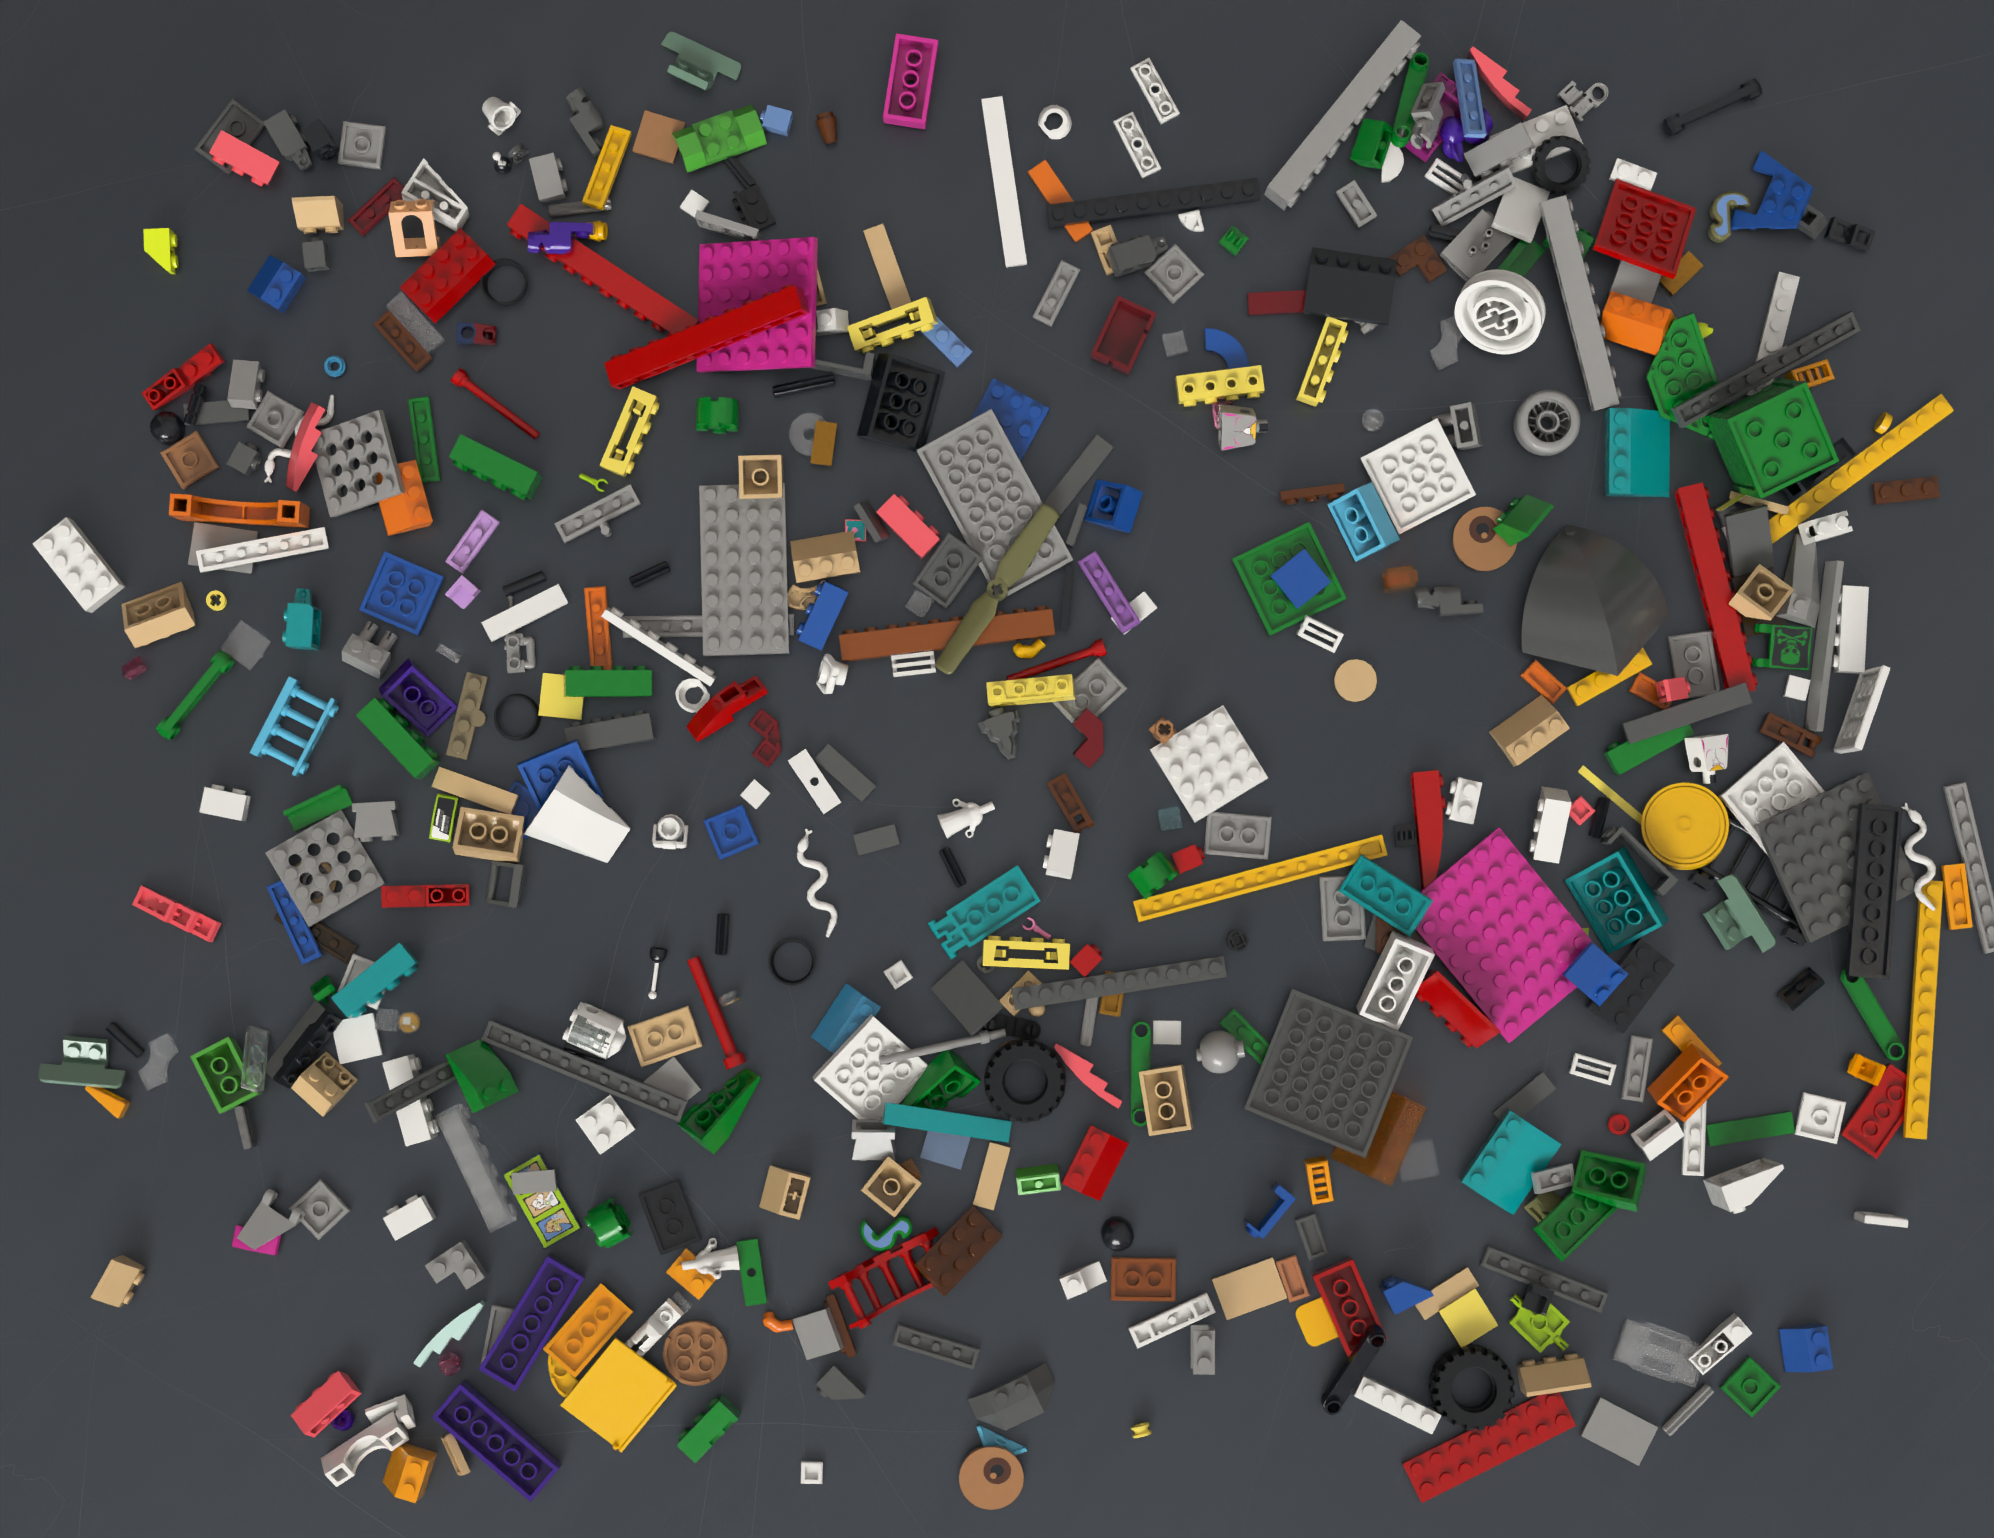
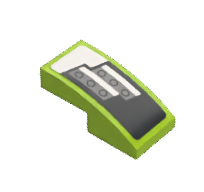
[429,793,459,842]

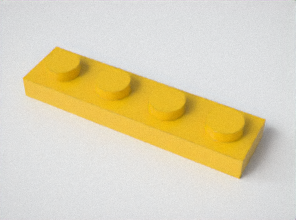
[582,125,632,210]
[1567,647,1652,706]

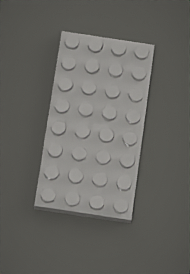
[916,409,1074,596]
[699,483,789,656]

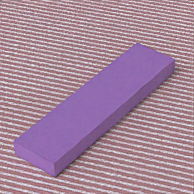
[1078,550,1141,634]

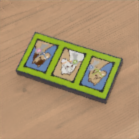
[502,1153,582,1250]

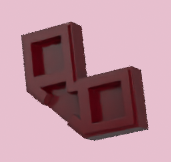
[748,708,782,768]
[1072,708,1104,768]

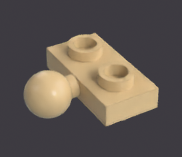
[999,970,1045,1017]

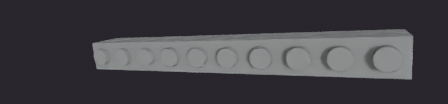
[1538,195,1621,411]

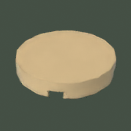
[1334,659,1377,702]

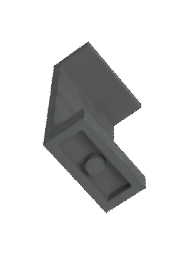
[808,352,876,381]
[1600,826,1678,896]

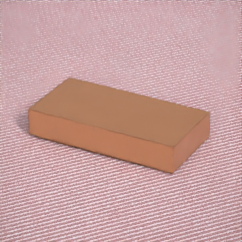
[1275,1254,1310,1303]

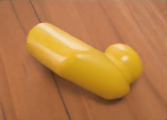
[1013,638,1046,659]

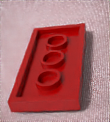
[1839,1063,1907,1159]

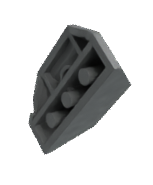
[968,1362,1055,1431]

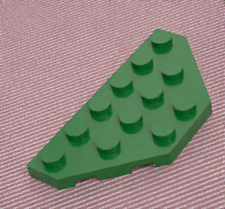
[1646,312,1727,440]

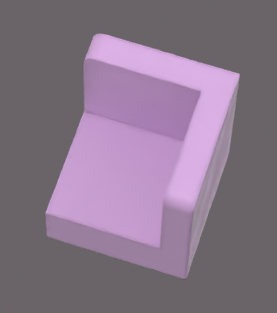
[445,575,481,609]

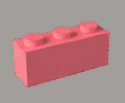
[209,130,280,187]
[876,494,940,559]
[291,1371,362,1438]

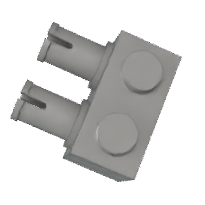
[1432,402,1483,450]
[342,621,398,680]

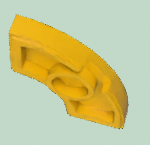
[548,1355,579,1398]

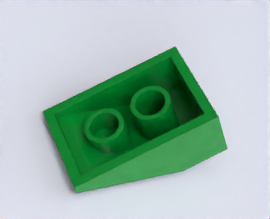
[445,1038,519,1113]
[1572,1150,1647,1212]

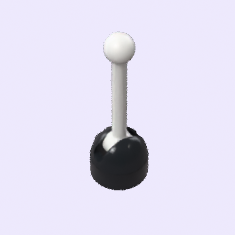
[492,152,512,175]
[648,947,667,999]

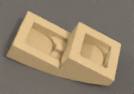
[1091,225,1117,275]

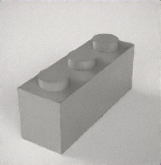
[1464,122,1535,179]

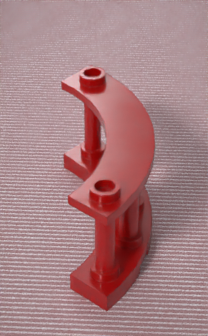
[828,1227,939,1329]

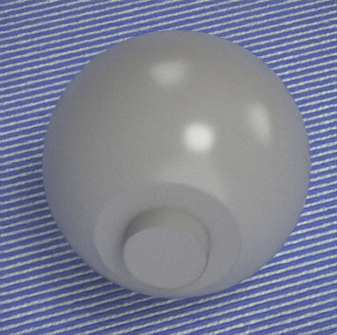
[1196,1030,1245,1074]

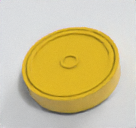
[1641,783,1729,870]

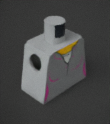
[1218,404,1268,450]

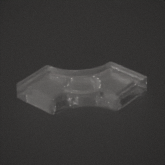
[1430,316,1464,371]
[138,1033,179,1091]

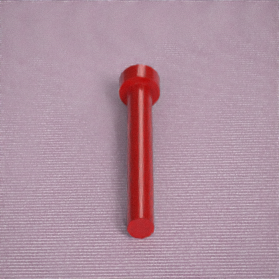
[687,956,747,1070]

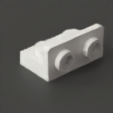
[1445,777,1482,825]

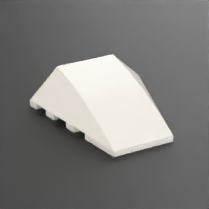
[524,765,631,863]

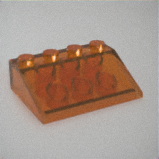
[1330,1092,1427,1186]

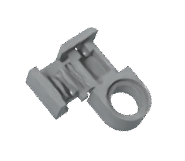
[1556,80,1609,122]

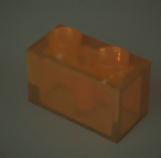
[1382,565,1418,594]

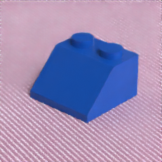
[247,255,306,314]
[1084,479,1143,533]
[1562,942,1628,1006]
[1379,1276,1434,1315]
[1778,1323,1833,1372]

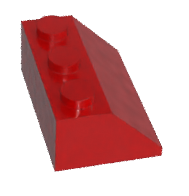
[1061,1124,1129,1201]

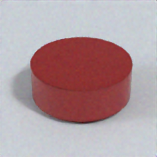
[1607,1113,1630,1135]

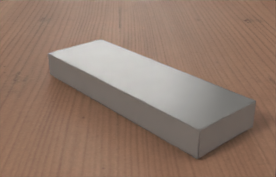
[1033,260,1081,327]
[1621,1035,1653,1102]

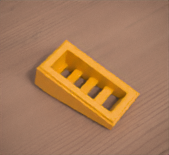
[1784,359,1835,388]
[85,1086,130,1119]
[1304,1156,1334,1205]

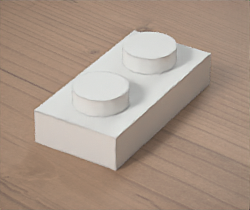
[1609,158,1657,191]

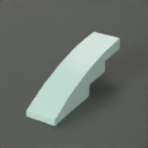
[413,1300,486,1368]

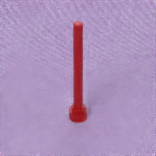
[451,368,540,439]
[1006,638,1107,680]

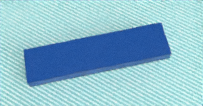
[267,880,323,965]

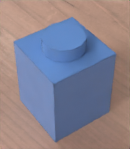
[760,105,793,136]

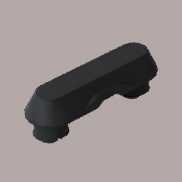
[981,1014,1041,1040]

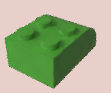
[190,1036,263,1114]

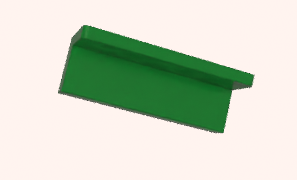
[1497,237,1545,277]
[283,784,354,832]

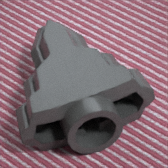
[977,707,1020,760]

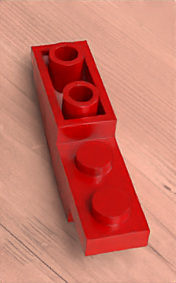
[142,343,225,411]
[686,675,768,742]
[381,884,469,908]

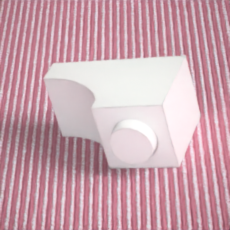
[1059,1261,1107,1300]

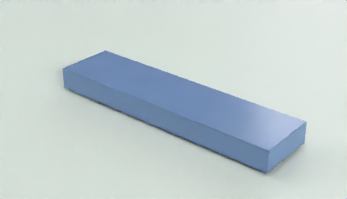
[1453,58,1487,138]

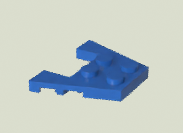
[1731,151,1814,230]

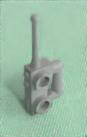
[504,595,536,673]

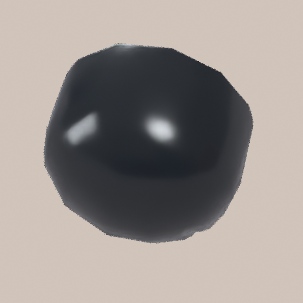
[150,411,185,445]
[1101,1216,1134,1251]

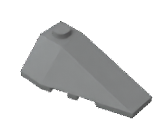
[1775,534,1820,628]

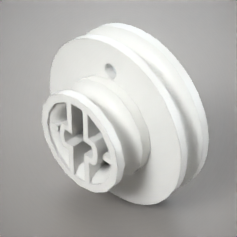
[1454,269,1546,354]

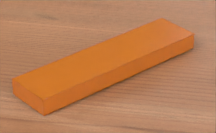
[1028,160,1093,243]
[584,586,613,670]

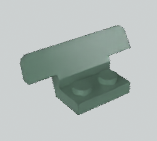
[661,32,741,90]
[1703,874,1777,953]
[38,1036,125,1089]

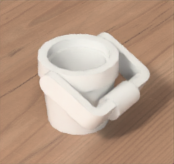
[482,97,521,136]
[816,654,848,694]
[652,814,688,849]

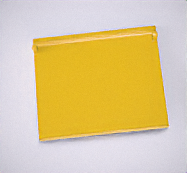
[560,1337,677,1453]

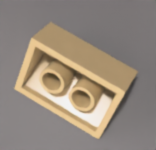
[790,531,861,583]
[121,581,196,648]
[1489,695,1570,767]
[452,807,525,864]
[1139,1064,1194,1136]
[1516,1353,1592,1397]

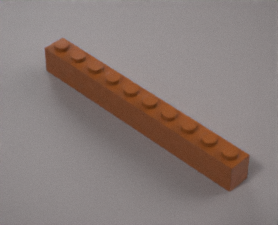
[839,606,1055,662]

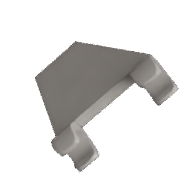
[237,1189,306,1250]

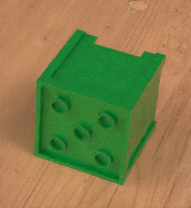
[1703,378,1839,499]

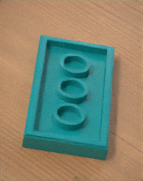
[1338,854,1434,937]

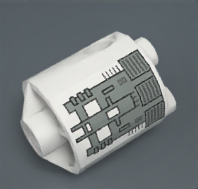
[562,1002,626,1059]

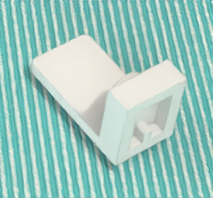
[365,1394,416,1429]

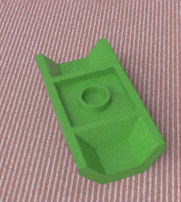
[672,105,767,173]

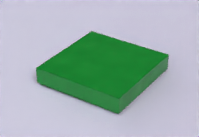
[1719,1356,1781,1418]

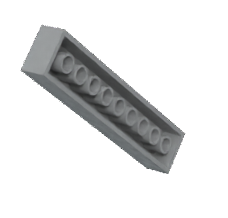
[1264,20,1421,210]

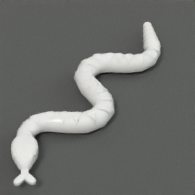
[264,395,334,483]
[1901,803,1936,911]
[797,828,838,937]

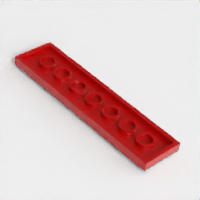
[1402,1392,1576,1503]

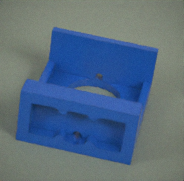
[1243,1182,1296,1239]

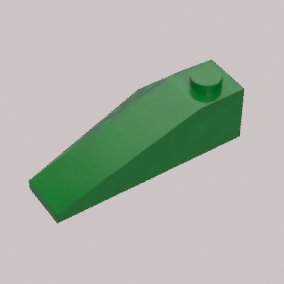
[901,1050,981,1129]
[677,1068,761,1154]

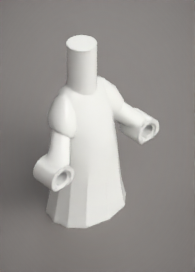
[937,799,995,839]
[682,1238,740,1279]

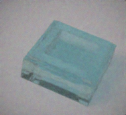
[1157,806,1182,831]

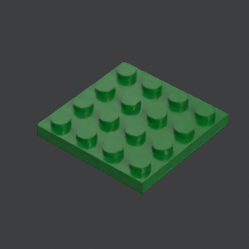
[1232,522,1347,636]

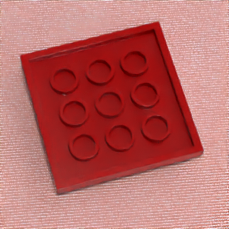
[1593,179,1696,279]

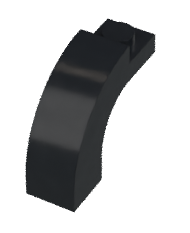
[1783,437,1856,502]

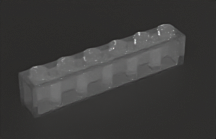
[435,1103,517,1233]

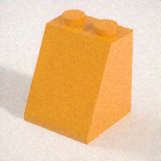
[383,1443,437,1503]

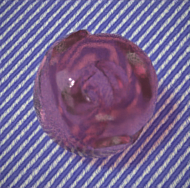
[437,1352,462,1376]

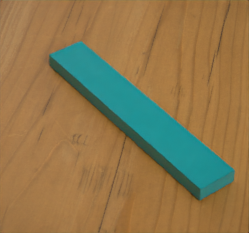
[882,1102,1012,1143]

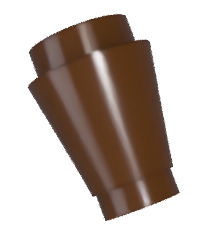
[816,111,837,144]

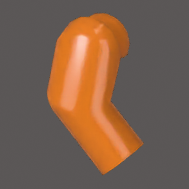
[763,1312,794,1333]

